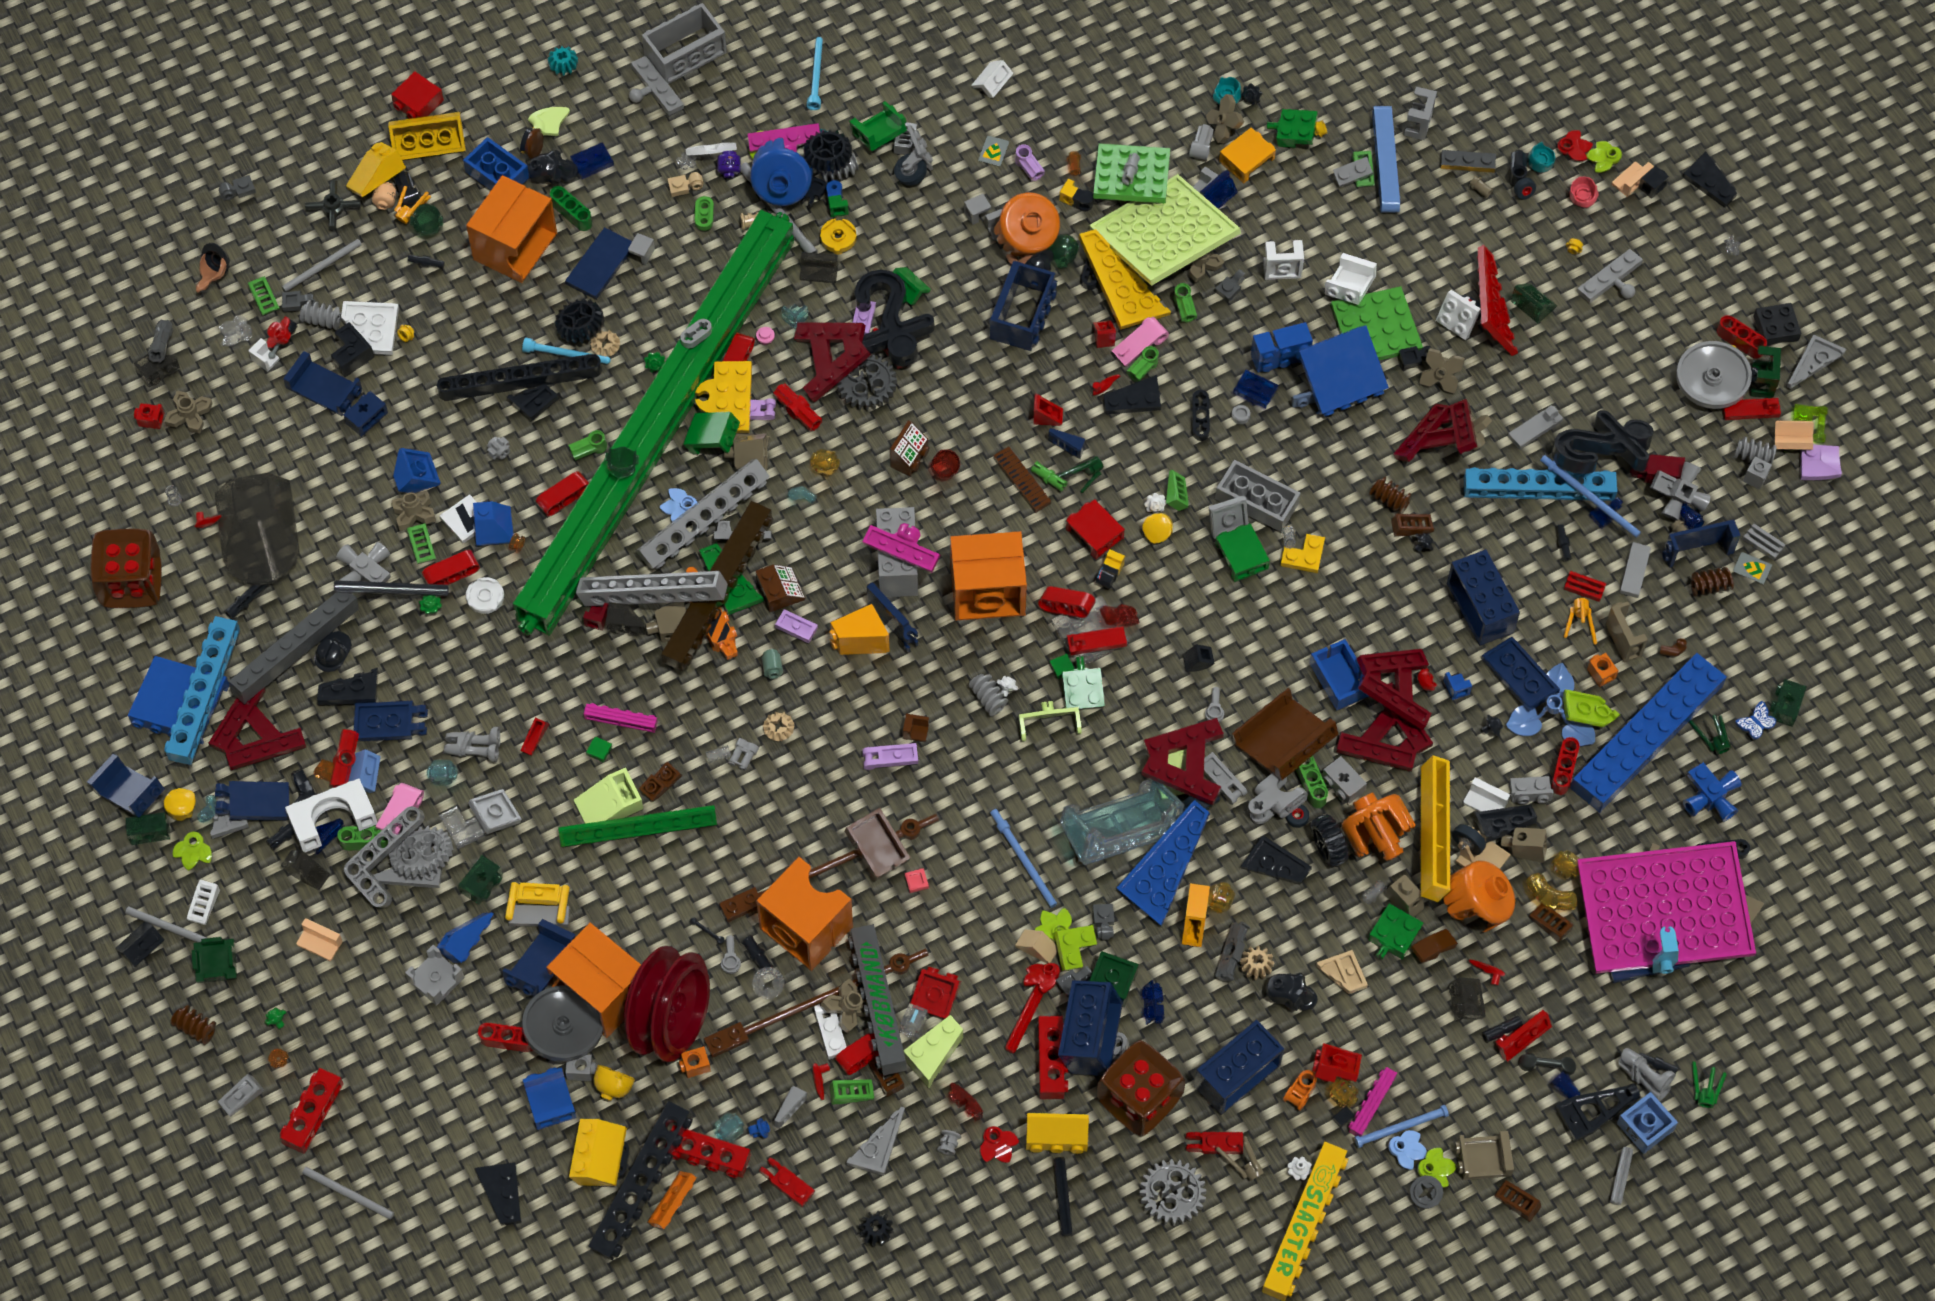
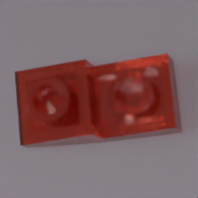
[1099,604,1140,626]
[948,1083,983,1121]

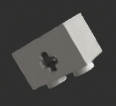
[1322,756,1367,805]

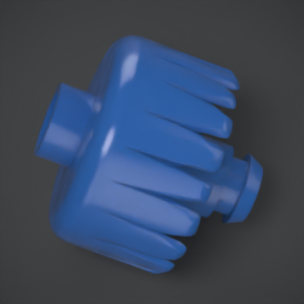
[750,138,813,206]

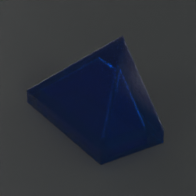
[313,818,345,855]

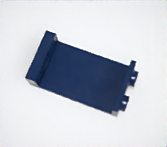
[283,351,362,416]
[1662,520,1741,568]
[87,754,165,818]
[502,919,576,996]

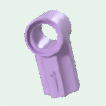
[1015,145,1045,181]

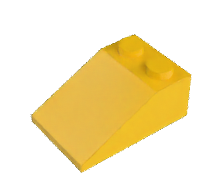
[346,142,406,197]

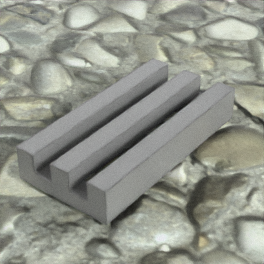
[1742,524,1785,560]

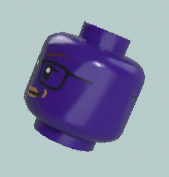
[717,151,741,178]

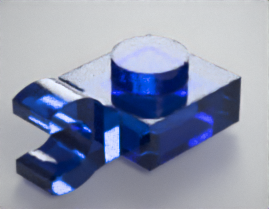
[1589,497,1623,529]

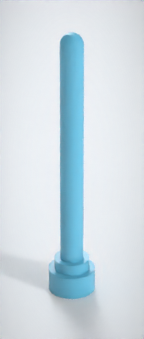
[807,37,823,110]
[522,337,611,364]

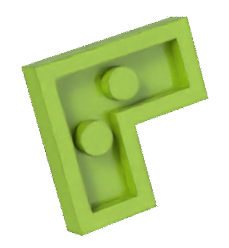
[1054,925,1097,971]

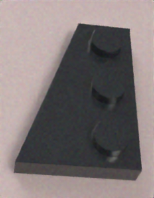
[1682,151,1737,208]
[317,667,378,705]
[1474,804,1537,843]
[1241,835,1312,884]

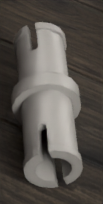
[1122,153,1140,185]

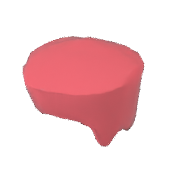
[1569,176,1599,208]

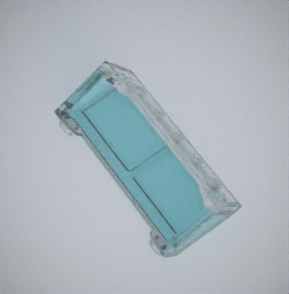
[1060,779,1184,865]

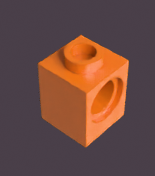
[1587,653,1619,687]
[679,1046,711,1078]

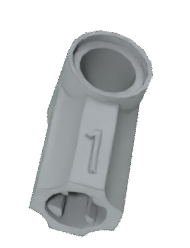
[1189,124,1214,161]

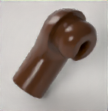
[1659,638,1687,657]

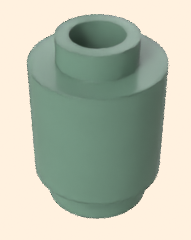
[762,649,783,679]

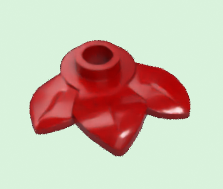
[1557,130,1593,161]
[266,316,291,348]
[1023,963,1060,994]
[980,1126,1019,1163]

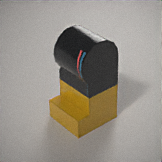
[1059,179,1094,211]
[1095,549,1125,589]

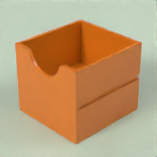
[466,175,557,283]
[950,531,1027,621]
[757,857,853,971]
[546,922,641,1038]

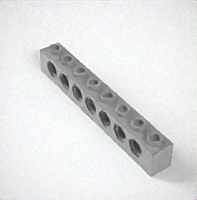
[636,459,770,569]
[576,571,728,606]

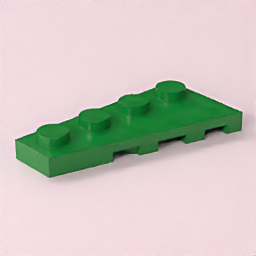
[699,543,764,615]

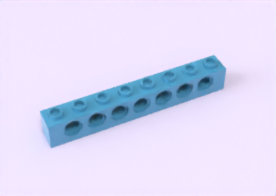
[1464,467,1617,501]
[164,616,240,765]

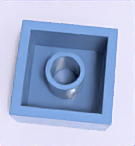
[1617,1092,1678,1154]

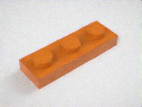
[648,1171,696,1229]

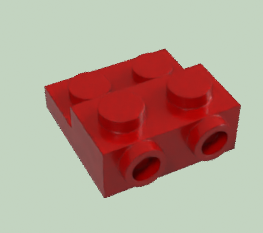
[910,966,962,1019]
[1312,1043,1362,1082]

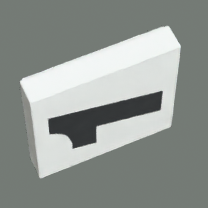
[440,494,477,544]

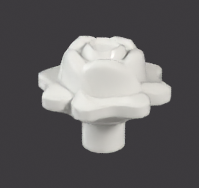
[1144,493,1166,514]
[996,676,1018,697]
[1288,1157,1312,1180]

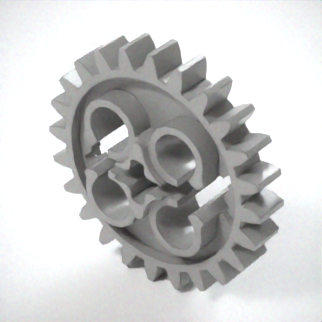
[389,826,454,878]
[1140,1159,1206,1226]

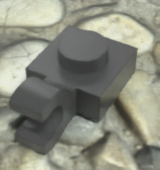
[1215,269,1245,302]
[282,291,316,312]
[1056,966,1092,998]

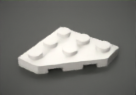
[341,301,399,355]

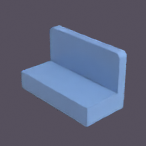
[348,749,381,793]

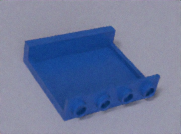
[1294,325,1389,417]
[128,656,229,745]

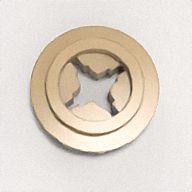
[591,330,620,357]
[763,712,794,741]

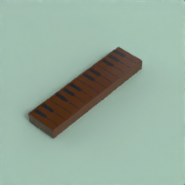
[993,446,1051,513]

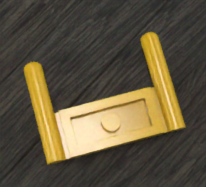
[505,882,570,924]

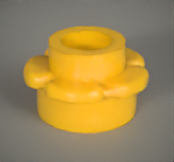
[1315,120,1327,137]
[1566,238,1583,255]
[397,325,414,342]

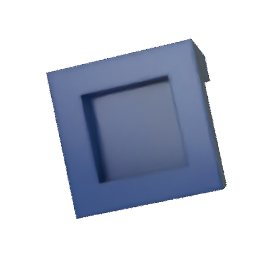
[1443,672,1472,700]

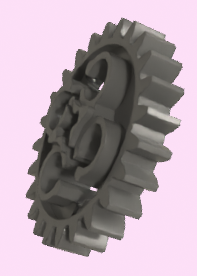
[837,354,897,410]

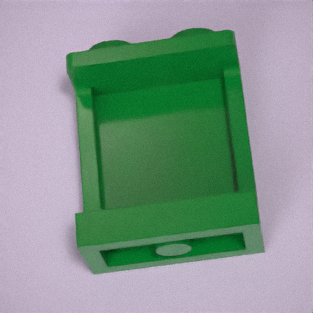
[849,101,907,151]
[683,412,740,455]
[1215,523,1270,582]

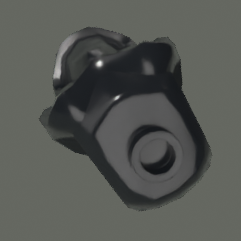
[528,150,578,185]
[1266,972,1318,1011]

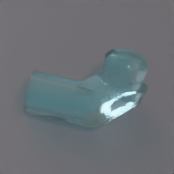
[788,486,817,503]
[197,795,216,823]

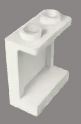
[1325,253,1377,305]

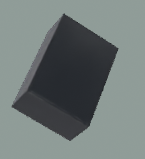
[1333,1106,1355,1128]

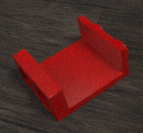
[1066,499,1125,560]

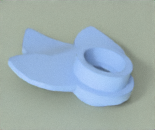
[660,488,697,521]
[1389,1130,1427,1170]

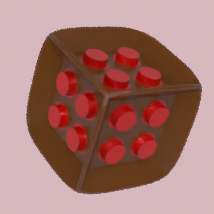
[91,529,162,608]
[1097,1040,1185,1137]

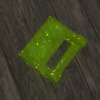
[1793,404,1828,443]

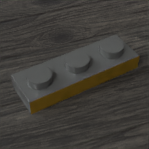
[1441,150,1496,173]

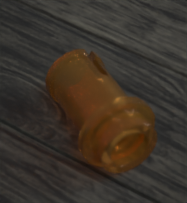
[1067,151,1081,176]

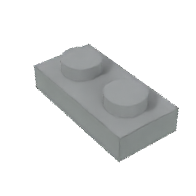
[1333,156,1374,188]

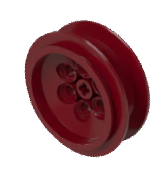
[624,946,710,1062]

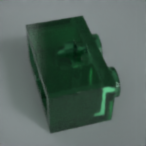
[1769,679,1807,727]
[126,812,171,845]
[458,855,503,905]

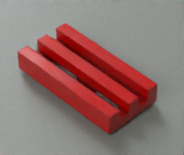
[1564,571,1607,602]

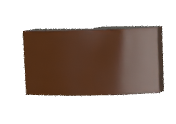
[639,762,682,802]
[1411,929,1458,963]

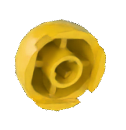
[594,1064,635,1101]

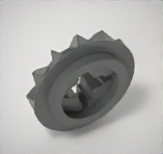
[1410,1175,1443,1209]

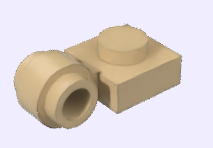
[668,172,704,197]

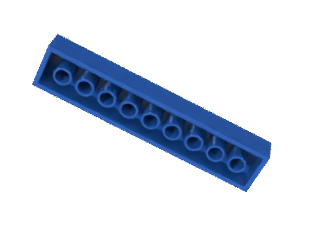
[1570,653,1727,813]

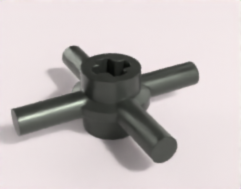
[305,180,361,230]

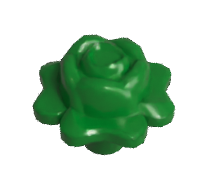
[644,352,665,372]
[419,595,442,614]
[264,1007,286,1029]

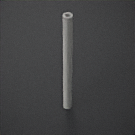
[282,239,362,292]
[125,907,207,942]
[302,1167,394,1220]

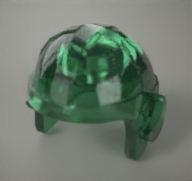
[410,204,443,236]
[1048,234,1079,268]
[605,447,639,479]

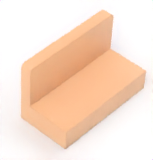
[1612,162,1654,197]
[1775,421,1814,450]
[296,918,343,961]

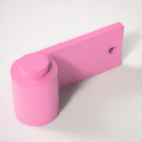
[1112,317,1169,367]
[376,783,424,835]

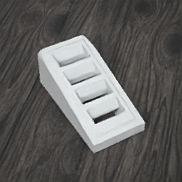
[187,880,220,925]

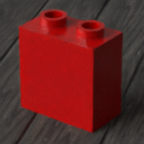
[391,71,444,119]

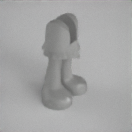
[444,727,500,762]
[1618,1048,1676,1101]

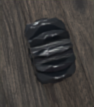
[859,1211,894,1247]

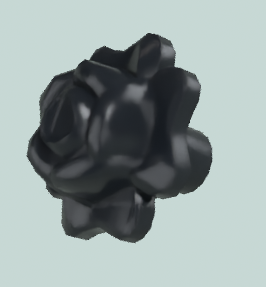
[1241,83,1262,105]
[1414,533,1434,552]
[1482,715,1503,736]

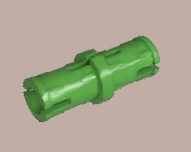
[1031,461,1068,492]

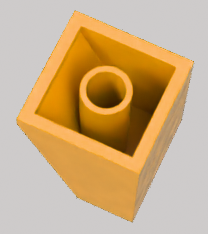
[829,604,890,655]

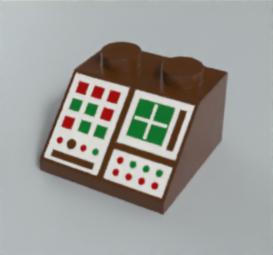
[890,420,930,476]
[755,564,805,612]

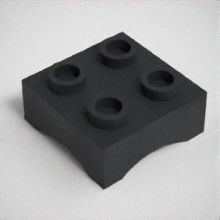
[1753,303,1802,346]

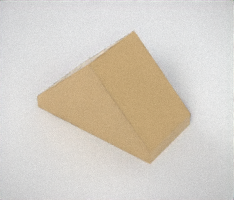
[1015,929,1058,964]

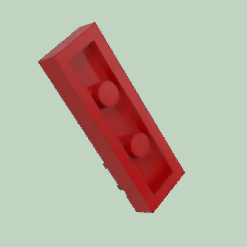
[1722,398,1781,420]
[1067,626,1127,656]
[1495,1010,1552,1062]

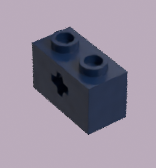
[343,391,388,437]

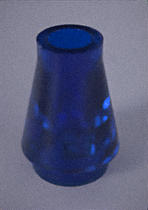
[1680,504,1704,529]
[1552,1071,1581,1098]

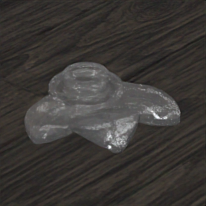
[219,315,252,346]

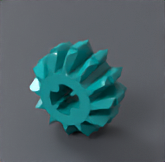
[548,46,578,76]

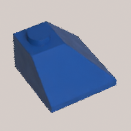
[393,448,441,493]
[473,501,514,546]

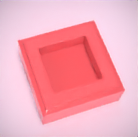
[905,868,929,893]

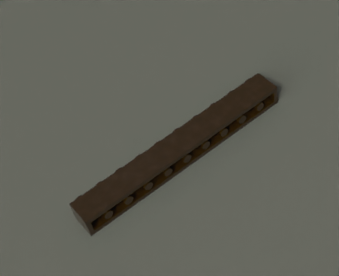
[661,501,773,671]

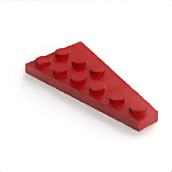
[1477,245,1518,356]

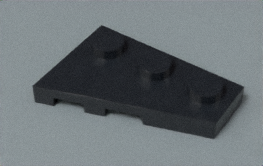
[1104,375,1161,415]
[475,1162,522,1226]

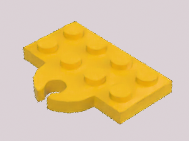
[695,361,752,433]

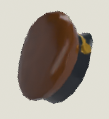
[520,127,543,159]

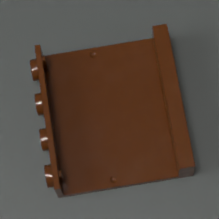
[1232,688,1338,781]

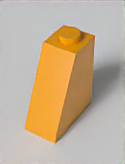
[1182,883,1210,947]

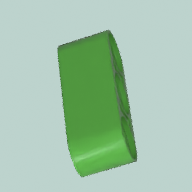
[1296,756,1328,808]
[337,826,388,851]

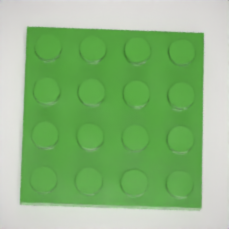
[1093,143,1170,203]
[1331,286,1423,361]

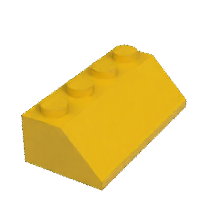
[388,112,466,160]

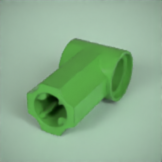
[1173,283,1197,323]
[1126,346,1159,382]
[569,430,607,460]

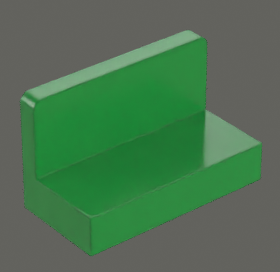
[893,267,931,305]

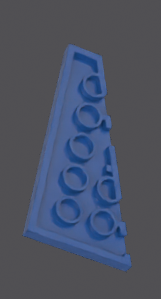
[1117,800,1210,927]

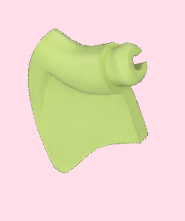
[528,107,570,136]

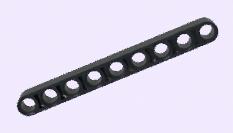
[437,354,602,401]

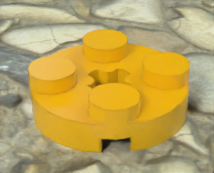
[820,219,857,255]

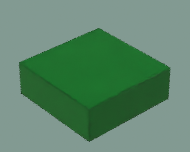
[1049,654,1075,679]
[586,737,613,762]

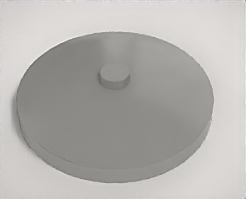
[1676,341,1752,409]

